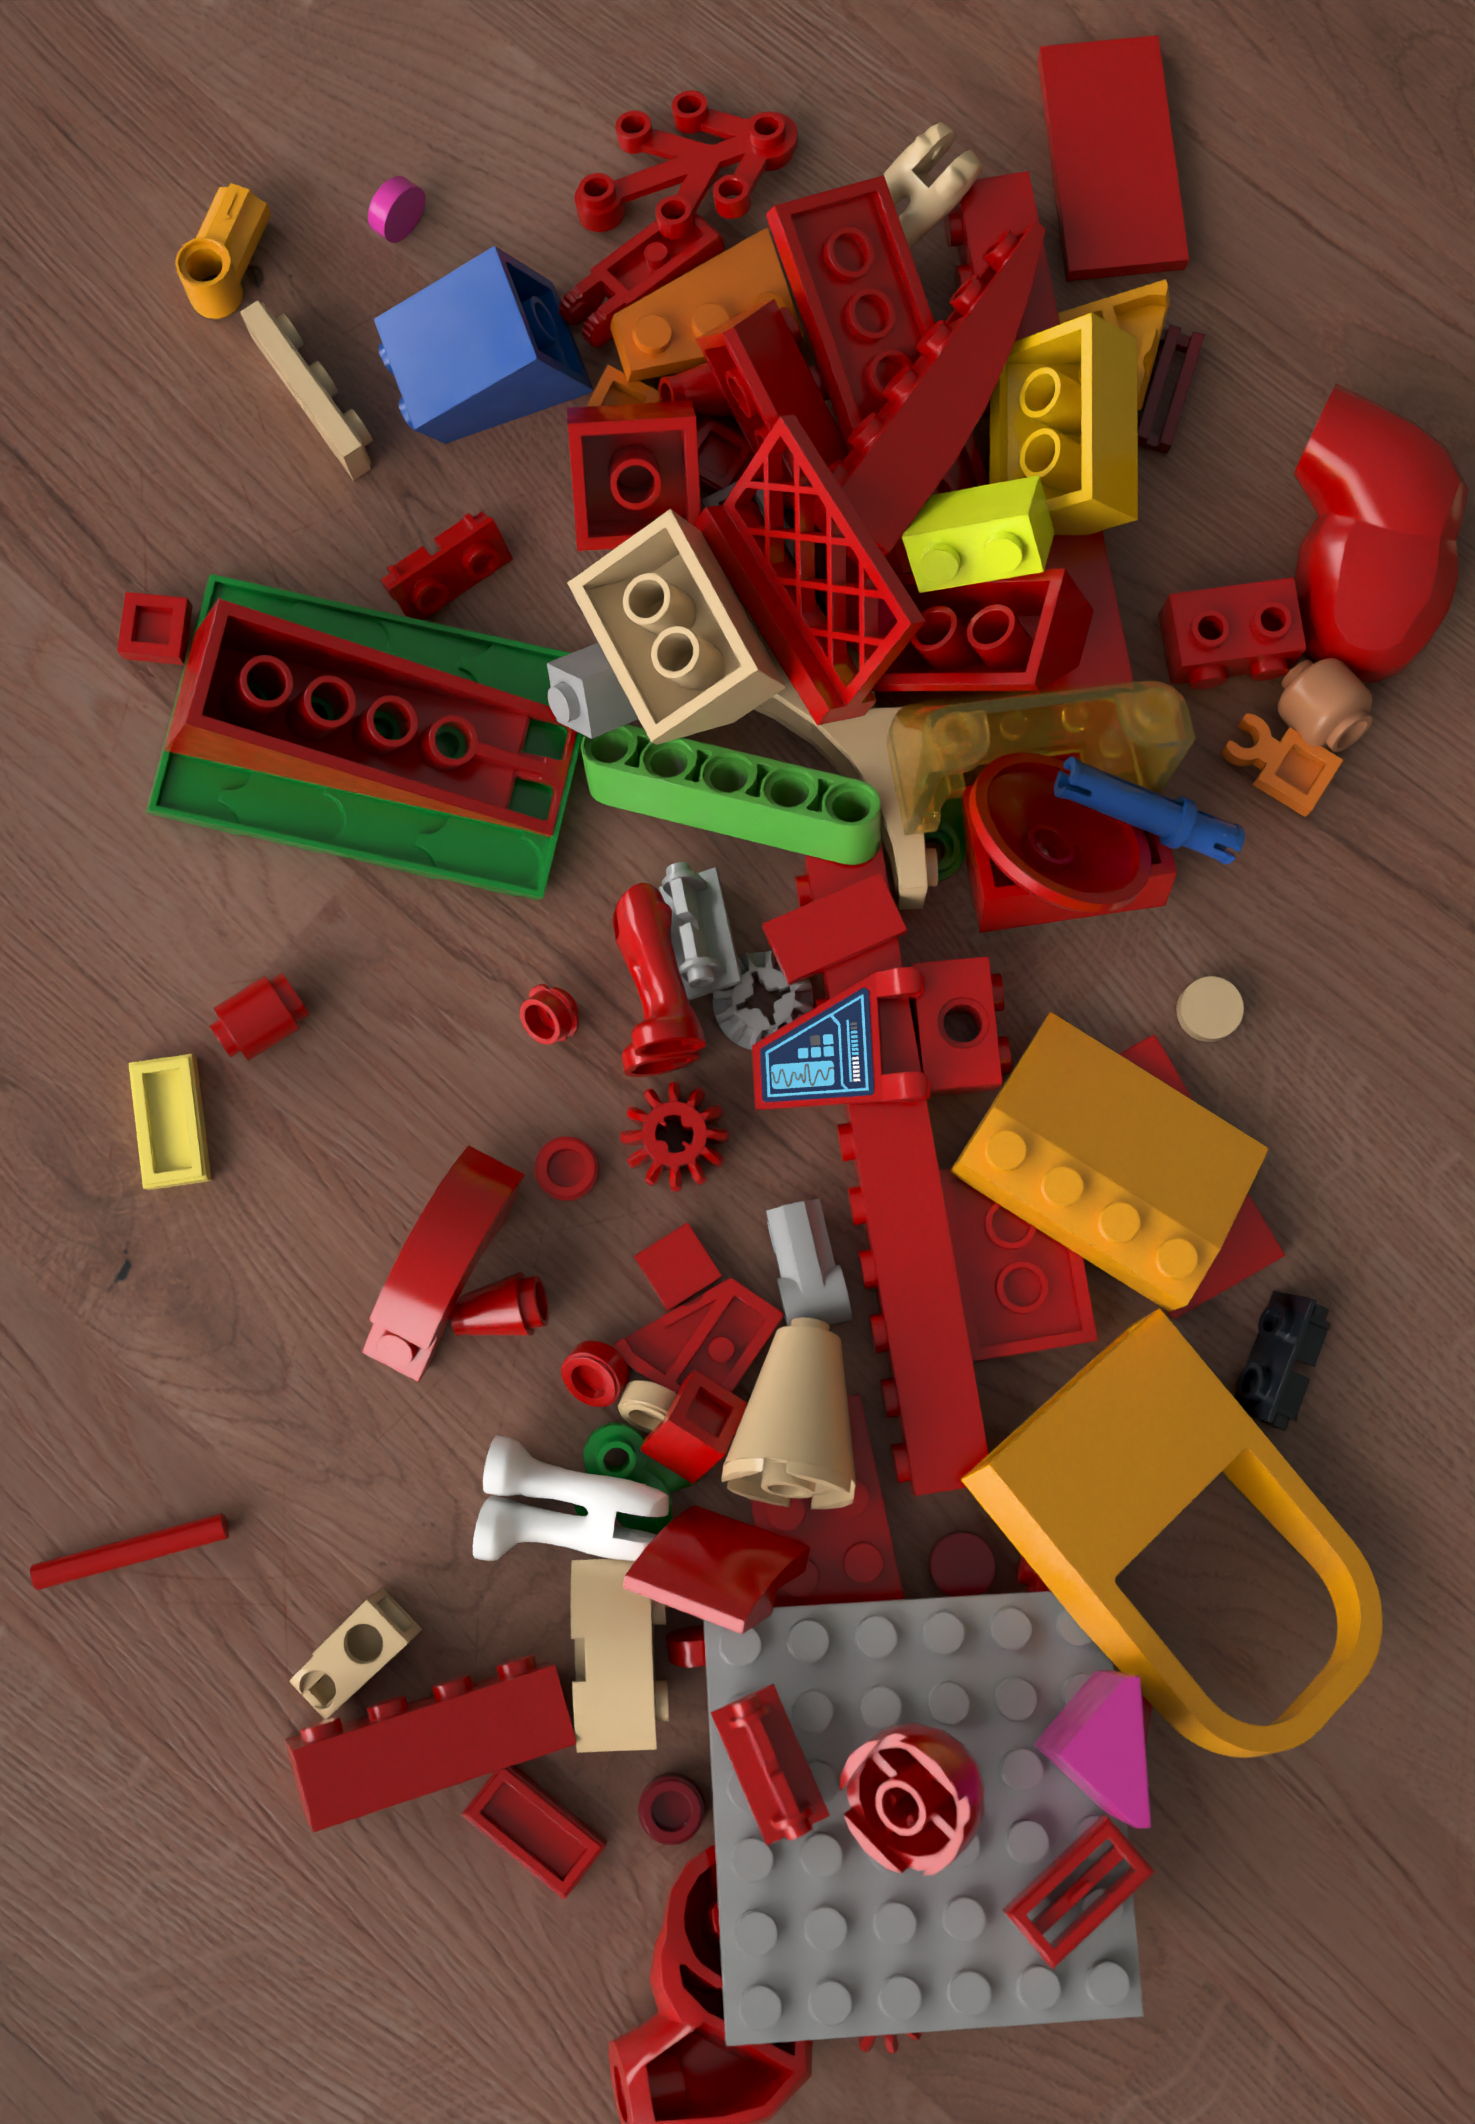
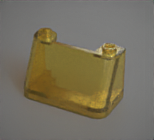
[887,679,1196,835]

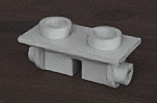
[659,862,742,1000]

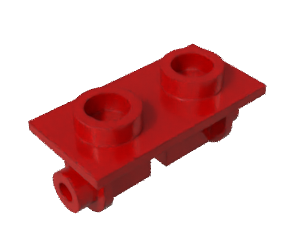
[380,511,513,620]
[710,1684,830,1846]

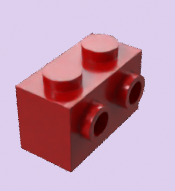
[1158,577,1307,689]

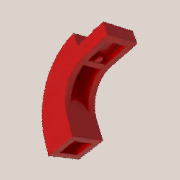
[362,1145,525,1382]

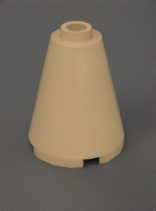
[722,1318,856,1509]

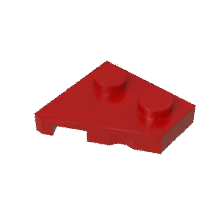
[612,1278,784,1394]

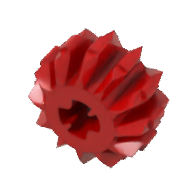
[620,1082,730,1192]

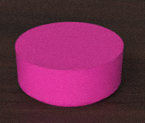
[368,176,425,243]

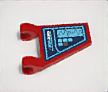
[752,967,931,1110]

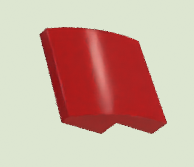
[623,1505,810,1634]

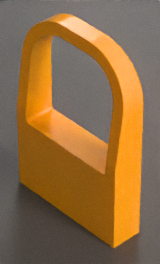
[961,1308,1383,1758]

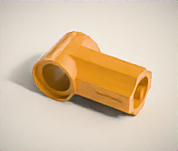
[175,183,271,319]

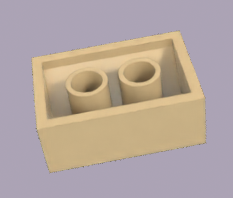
[567,509,786,745]

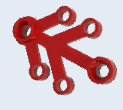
[574,90,798,239]

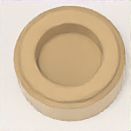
[1176,976,1244,1042]
[618,1380,677,1433]

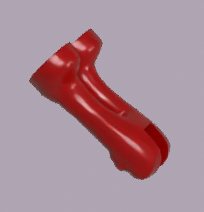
[612,882,706,1077]

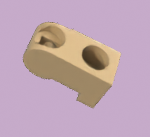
[289,1587,423,1720]

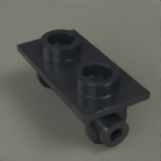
[1234,1291,1331,1431]

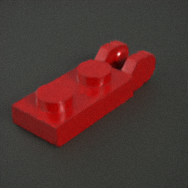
[558,212,725,348]

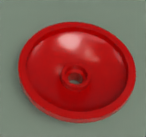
[969,753,1152,912]

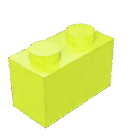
[902,475,1054,593]

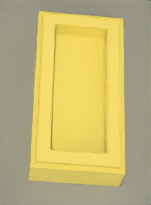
[129,1054,212,1190]

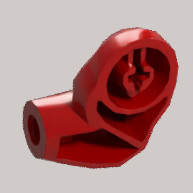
[1294,383,1469,683]
[609,1845,813,2124]

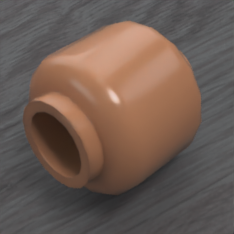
[1278,658,1373,752]

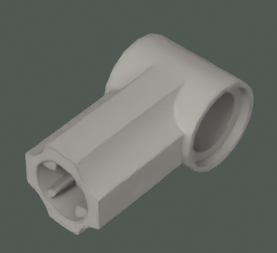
[766,1198,853,1326]

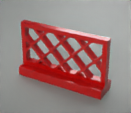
[695,415,925,725]

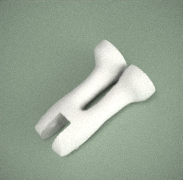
[473,1435,669,1561]

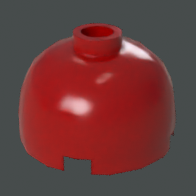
[840,1723,984,1876]

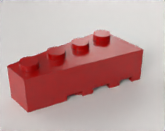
[285,1654,577,1833]

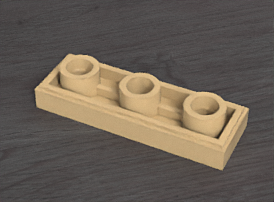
[240,300,373,481]

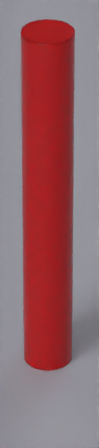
[30,1513,229,1590]

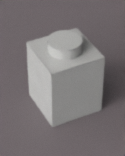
[547,642,639,739]

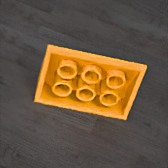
[949,1011,1269,1312]

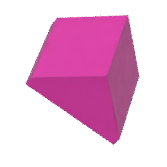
[1033,1670,1151,1828]

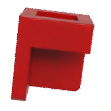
[640,1369,748,1484]

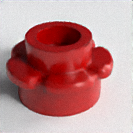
[520,984,579,1045]

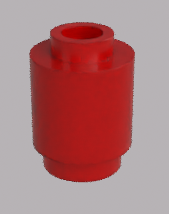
[209,972,310,1061]

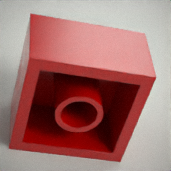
[567,400,701,551]

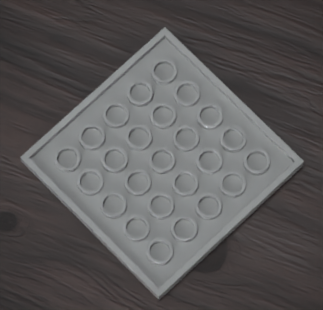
[704,1591,1144,2046]

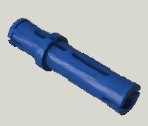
[1054,756,1245,865]

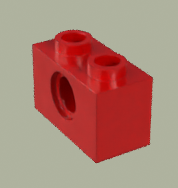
[910,956,1011,1097]

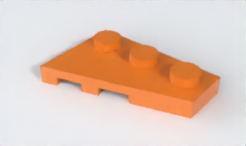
[610,227,804,383]

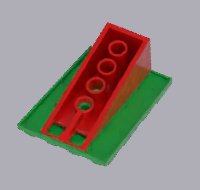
[145,574,583,900]

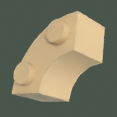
[571,1559,670,1753]

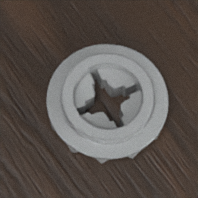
[713,950,814,1050]

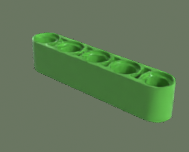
[580,724,881,865]

